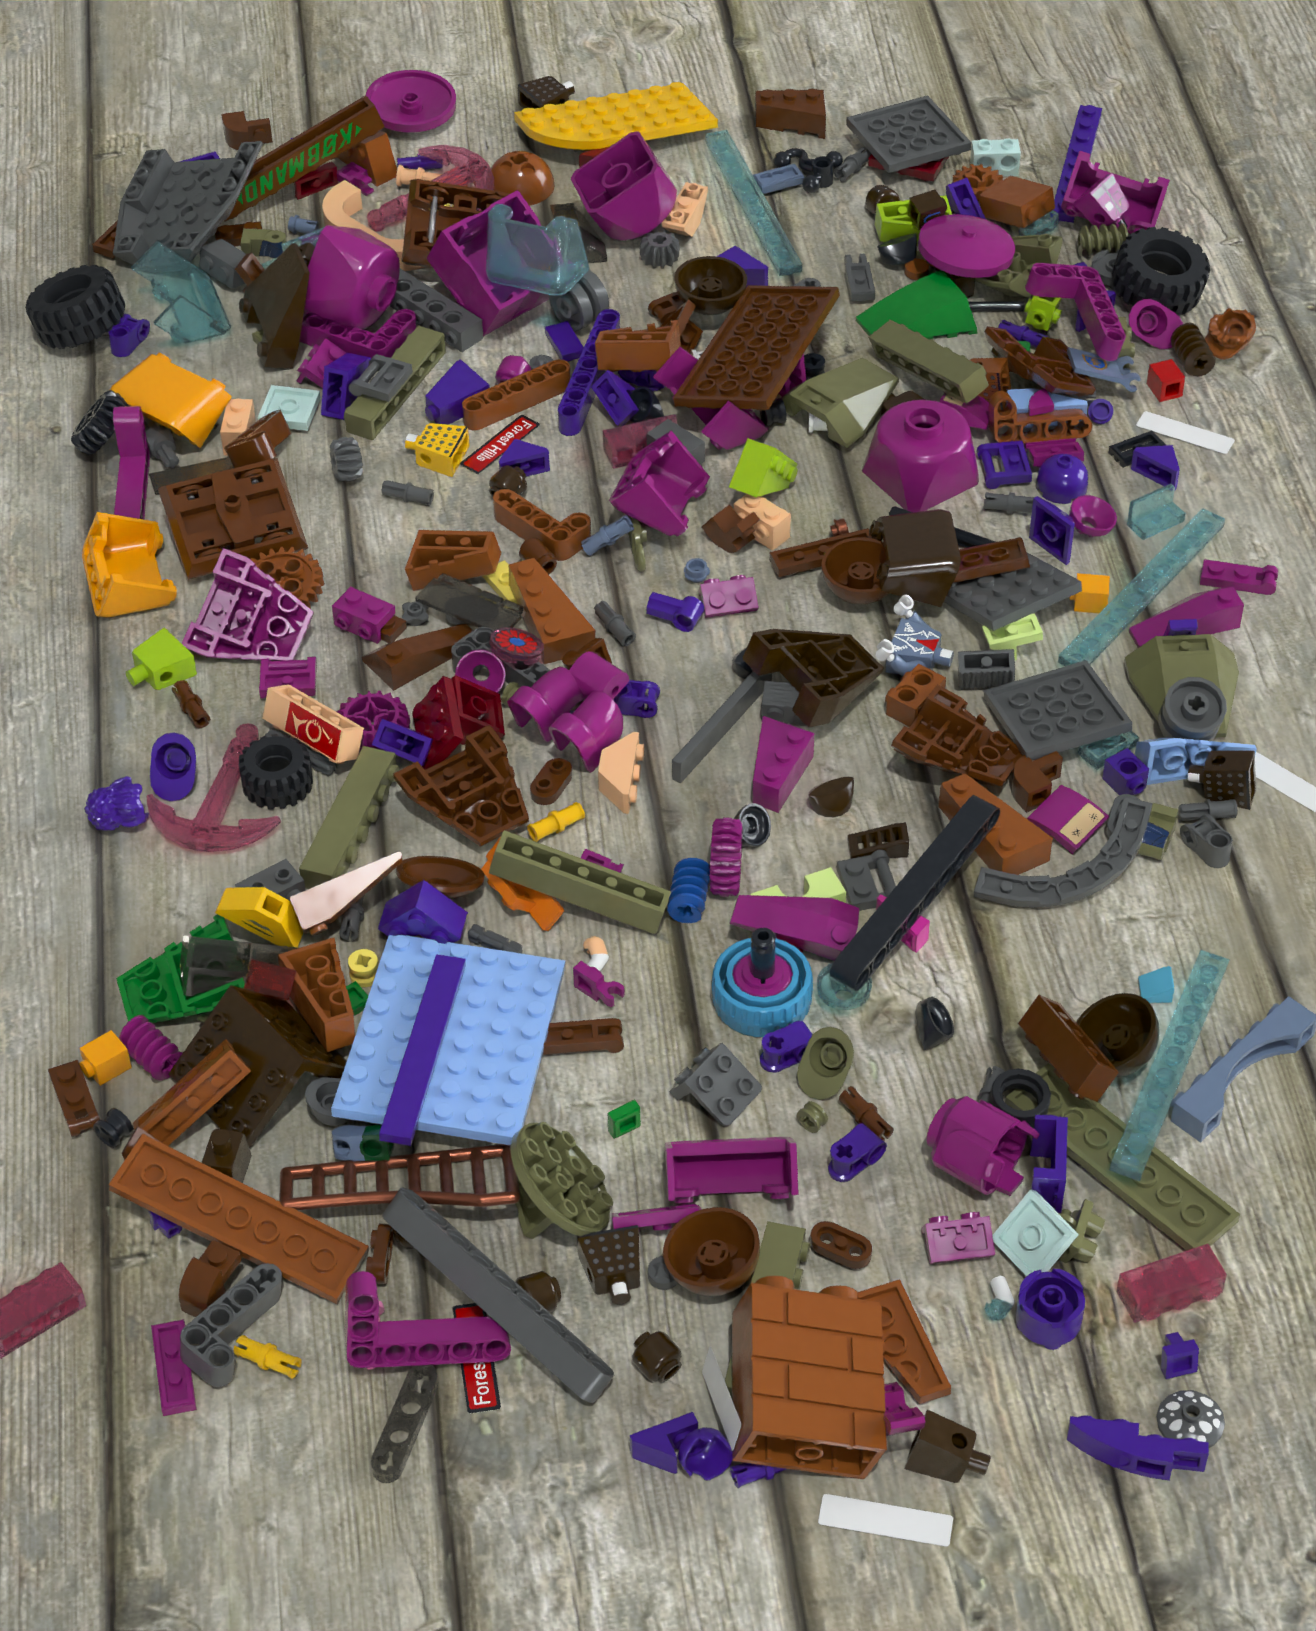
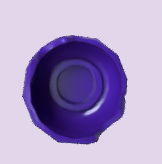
[677,1427,732,1480]

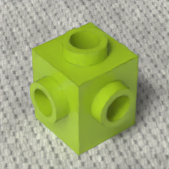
[1024,296,1062,331]

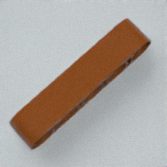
[462,359,570,431]

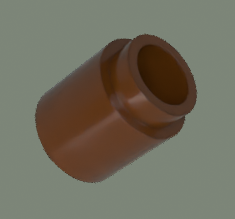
[519,538,557,575]

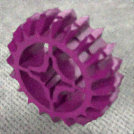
[336,690,411,752]
[710,817,743,897]

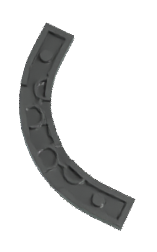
[974,797,1153,908]

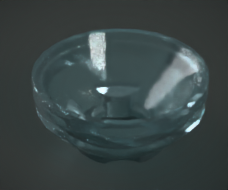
[817,963,872,1010]

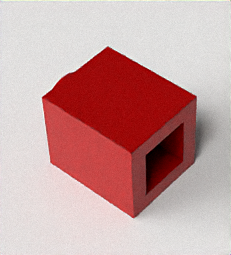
[1146,359,1185,402]

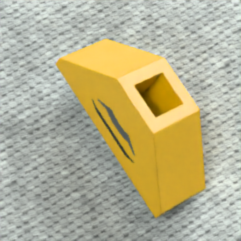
[215,887,303,951]

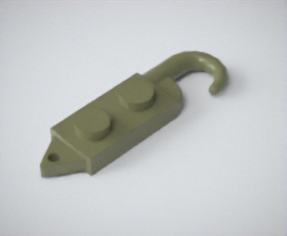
[625,514,647,572]

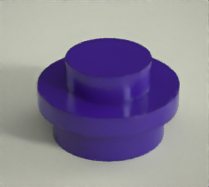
[1088,399,1114,424]

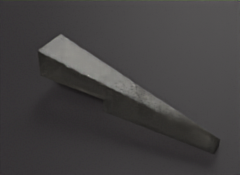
[180,935,338,996]

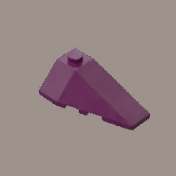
[1129,587,1244,648]
[729,895,859,961]

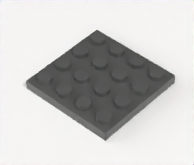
[846,95,971,173]
[944,553,1082,631]
[984,660,1132,760]

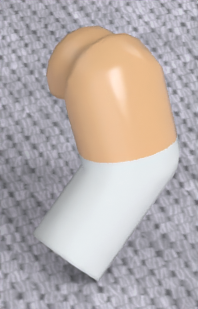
[583,936,609,971]

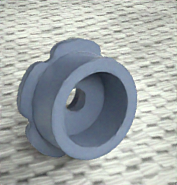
[684,558,710,583]

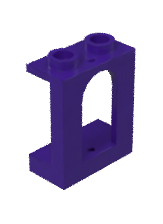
[1030,1115,1068,1213]

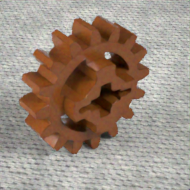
[952,164,1003,201]

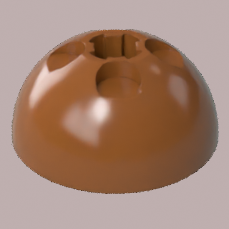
[486,151,555,206]

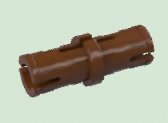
[172,680,211,728]
[839,1086,894,1141]

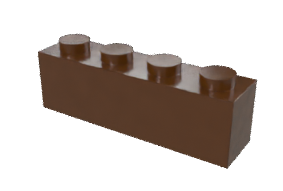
[1018,995,1119,1102]

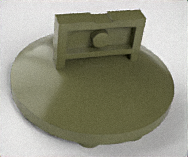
[510,1122,613,1239]

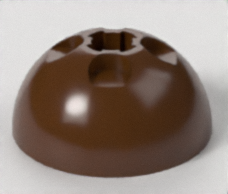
[821,537,889,605]
[663,1207,760,1296]

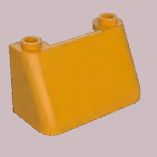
[110,352,232,448]
[82,512,177,618]

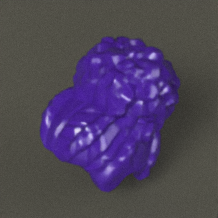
[84,776,149,830]

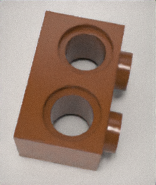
[885,664,946,727]

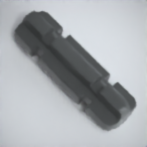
[468,924,523,954]

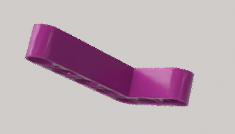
[1025,263,1126,361]
[299,309,417,358]
[113,406,150,520]
[344,1271,511,1368]

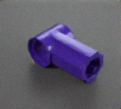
[646,592,705,632]

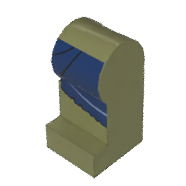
[241,228,287,259]
[1138,803,1178,860]

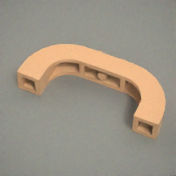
[322,180,424,271]

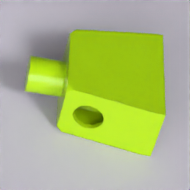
[126,627,197,690]

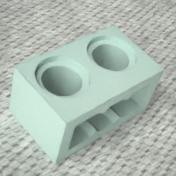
[970,138,1021,177]

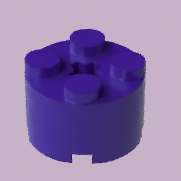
[1016,1269,1085,1350]

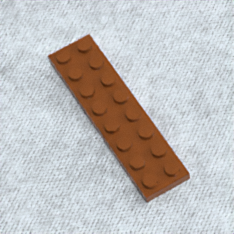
[109,1133,369,1304]

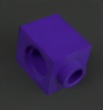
[1102,748,1149,795]

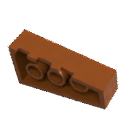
[509,558,596,664]
[939,773,1053,875]
[278,937,355,1052]

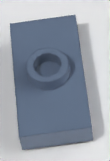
[752,164,805,194]

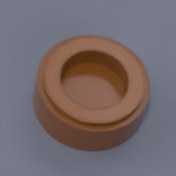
[905,258,929,280]

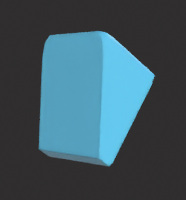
[1138,966,1174,1003]

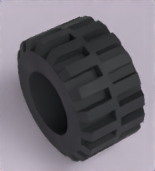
[238,734,313,809]

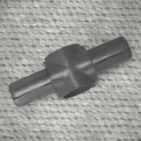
[144,417,179,469]

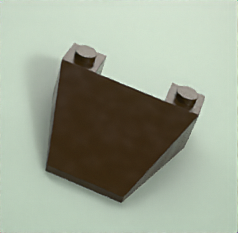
[239,243,310,369]
[742,629,884,728]

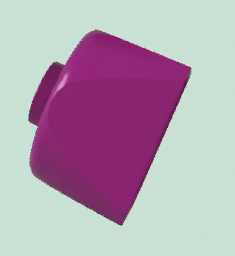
[571,131,677,241]
[304,225,400,329]
[862,400,979,512]

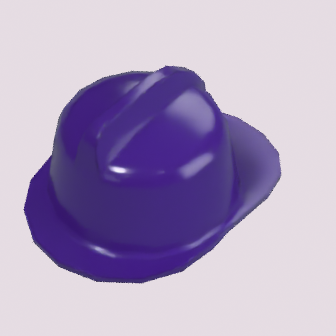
[150,732,196,801]

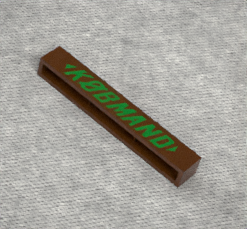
[223,95,385,222]

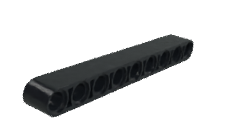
[829,795,1000,991]

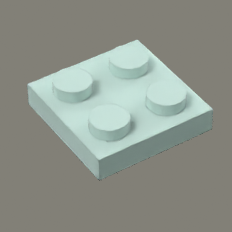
[258,385,321,431]
[993,1189,1079,1276]

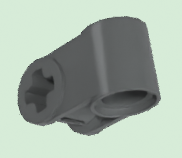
[1180,814,1233,868]

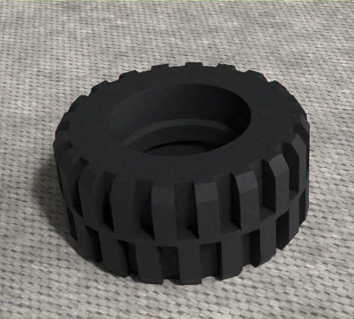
[1111,227,1210,316]
[25,265,125,349]

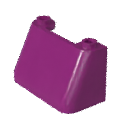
[1061,151,1170,234]
[609,430,710,537]

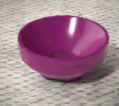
[1069,495,1117,537]
[455,649,506,693]

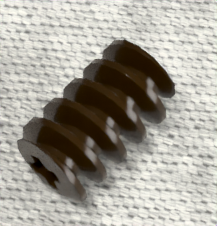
[1170,323,1216,377]

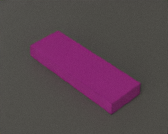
[151,1319,197,1416]

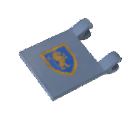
[1067,347,1141,392]

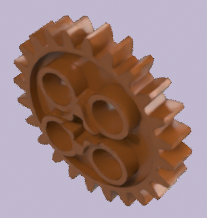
[250,547,325,609]

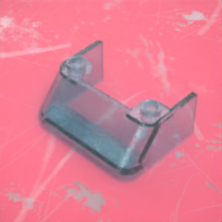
[131,241,231,344]

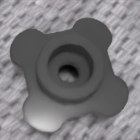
[402,602,429,626]

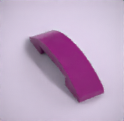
[884,1382,925,1436]

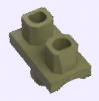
[1058,1199,1105,1263]

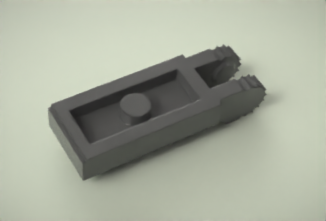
[844,254,876,301]

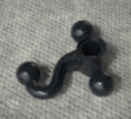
[773,148,843,193]

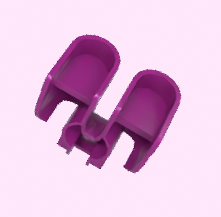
[507,651,629,773]

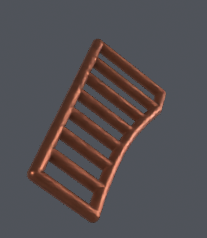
[279,1144,520,1211]

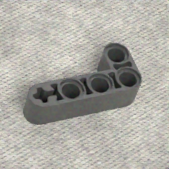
[451,627,550,687]
[180,1263,282,1387]

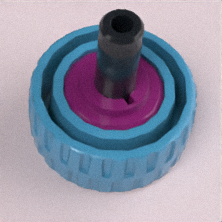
[712,928,813,1037]

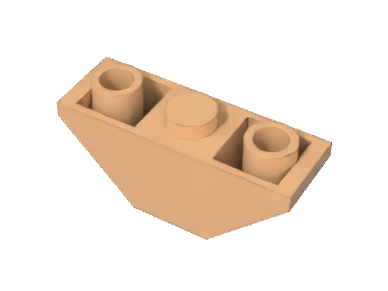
[662,182,708,237]
[598,732,644,814]

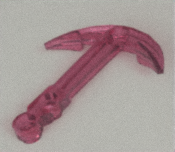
[367,145,495,231]
[147,723,281,852]

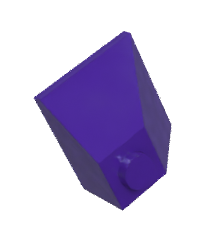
[1029,496,1075,565]

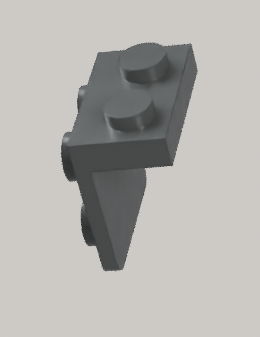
[669,1043,762,1127]

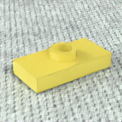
[482,560,517,607]

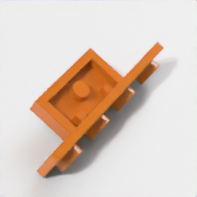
[481,837,564,931]

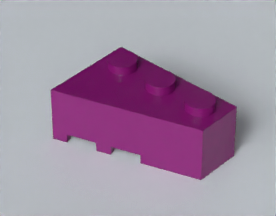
[752,716,815,813]

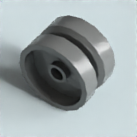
[548,267,609,331]
[1158,677,1227,741]

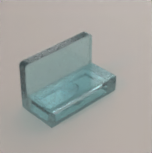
[1127,484,1186,540]

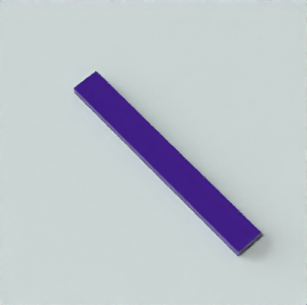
[379,954,466,1146]

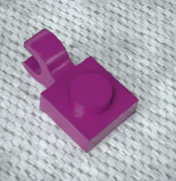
[337,162,374,196]
[573,961,625,1007]

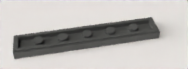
[672,672,772,783]

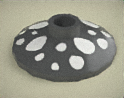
[1156,1390,1225,1448]

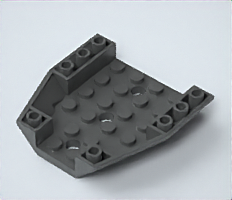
[113,141,263,272]

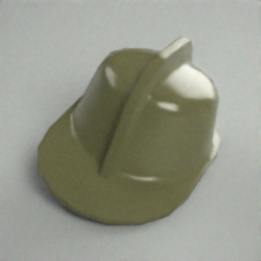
[797,1027,854,1100]

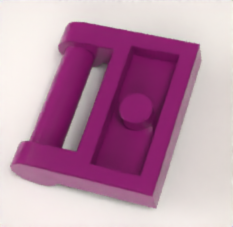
[259,656,317,698]

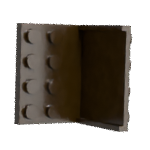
[168,985,347,1148]

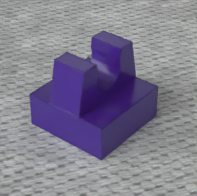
[1161,1332,1199,1379]

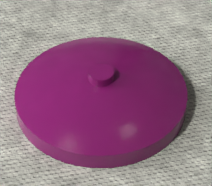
[366,70,456,132]
[918,214,1015,278]

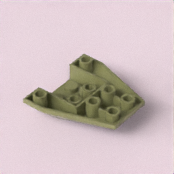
[975,234,1063,298]
[781,357,899,448]
[1124,634,1239,738]

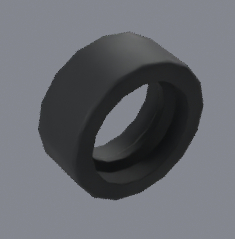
[989,1068,1051,1128]

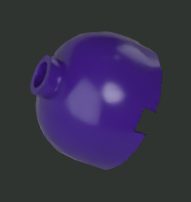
[1036,454,1089,504]

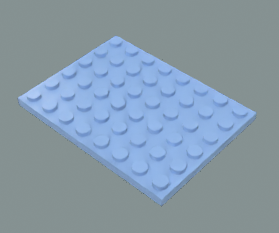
[331,935,566,1145]

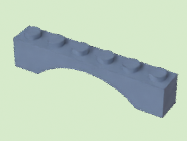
[1171,996,1316,1143]

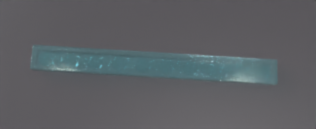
[705,130,802,276]
[1058,508,1225,666]
[1109,950,1230,1181]

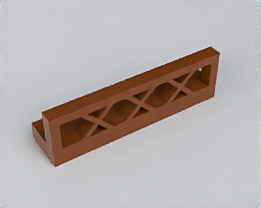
[133,1039,251,1146]

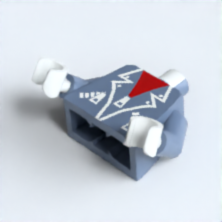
[875,595,954,677]

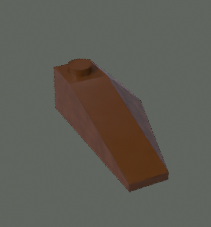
[362,624,474,691]

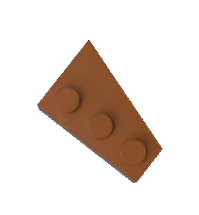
[337,131,397,187]
[595,320,681,372]
[405,530,501,591]

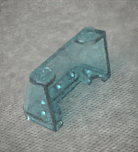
[486,204,590,296]

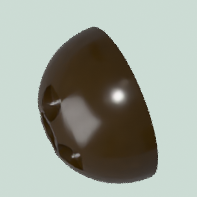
[674,256,747,315]
[1076,993,1160,1077]

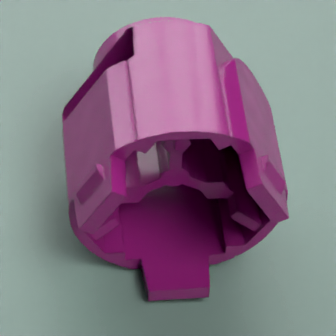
[926,1096,1040,1196]

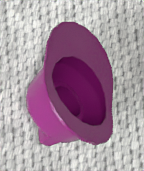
[1129,299,1183,349]

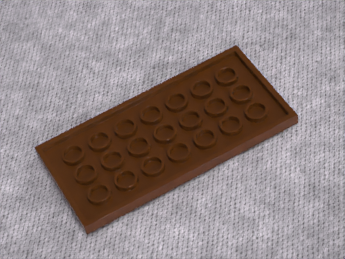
[673,285,840,411]

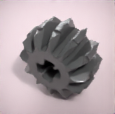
[640,230,680,269]
[329,437,363,482]

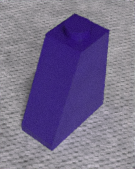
[321,353,371,420]
[425,359,490,425]

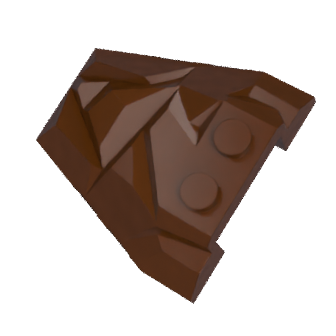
[984,326,1096,397]
[891,684,1023,787]
[393,725,529,847]

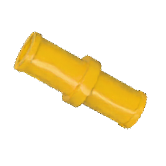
[527,802,585,842]
[233,1335,302,1378]

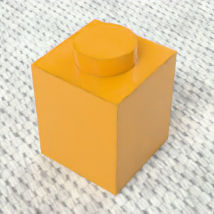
[1069,573,1110,614]
[79,1030,132,1086]

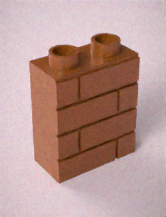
[732,1276,887,1479]

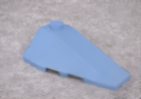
[1135,738,1257,785]

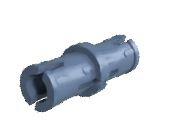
[581,515,634,556]

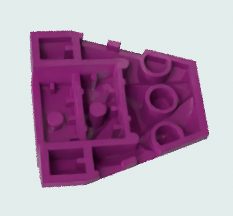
[182,548,314,661]

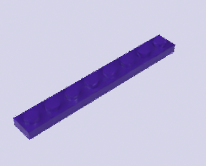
[1050,105,1102,223]

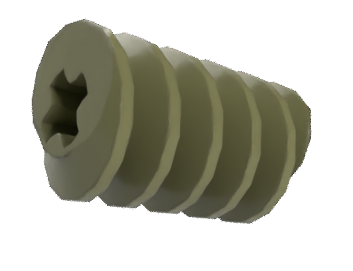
[1077,223,1129,256]

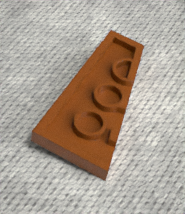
[858,1279,951,1404]

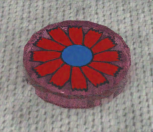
[489,628,544,665]

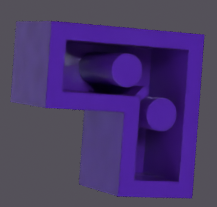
[378,880,468,944]

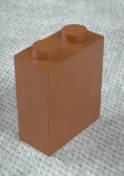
[979,176,1055,228]

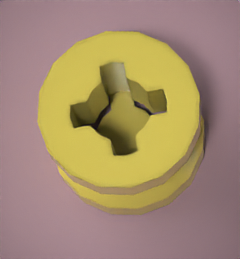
[348,949,378,987]

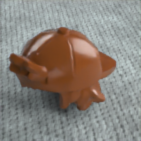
[1205,308,1256,360]

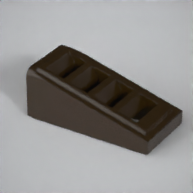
[847,822,909,859]

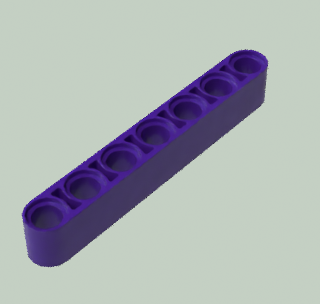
[558,309,620,436]

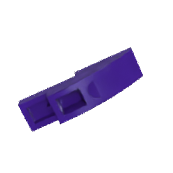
[1067,1415,1209,1481]

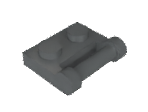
[349,354,413,402]
[836,850,896,911]

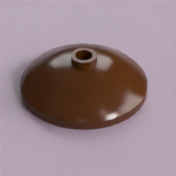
[396,856,485,899]

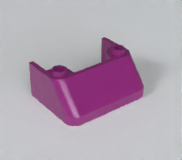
[653,347,769,450]
[665,1137,799,1203]

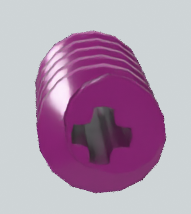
[119,1015,183,1080]

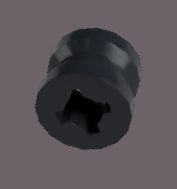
[804,353,825,380]
[760,398,787,426]
[93,1108,134,1148]

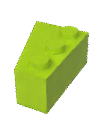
[875,195,952,246]
[729,438,798,497]

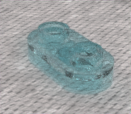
[1019,210,1059,236]

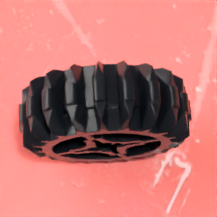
[71,390,129,455]

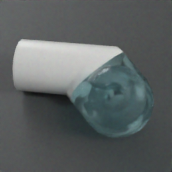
[984,1276,1015,1321]

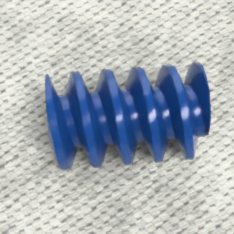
[667,858,710,923]

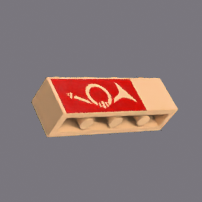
[262,684,364,764]

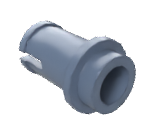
[288,215,319,234]

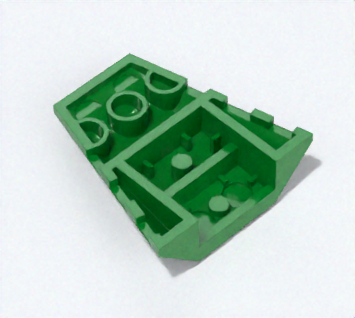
[856,270,977,340]
[116,914,251,1023]

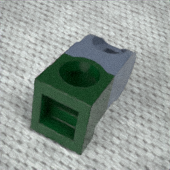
[332,1124,395,1161]

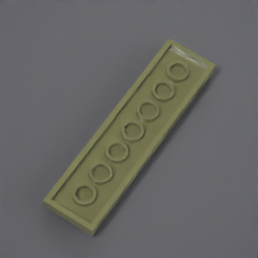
[1005,1063,1240,1258]

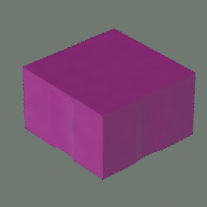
[426,190,575,337]

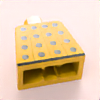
[405,423,470,477]

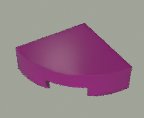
[1028,389,1054,416]

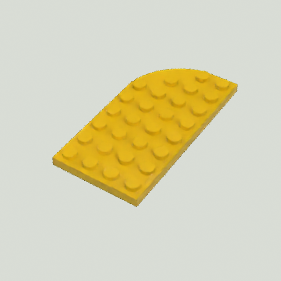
[514,82,718,150]

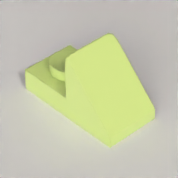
[982,613,1043,660]

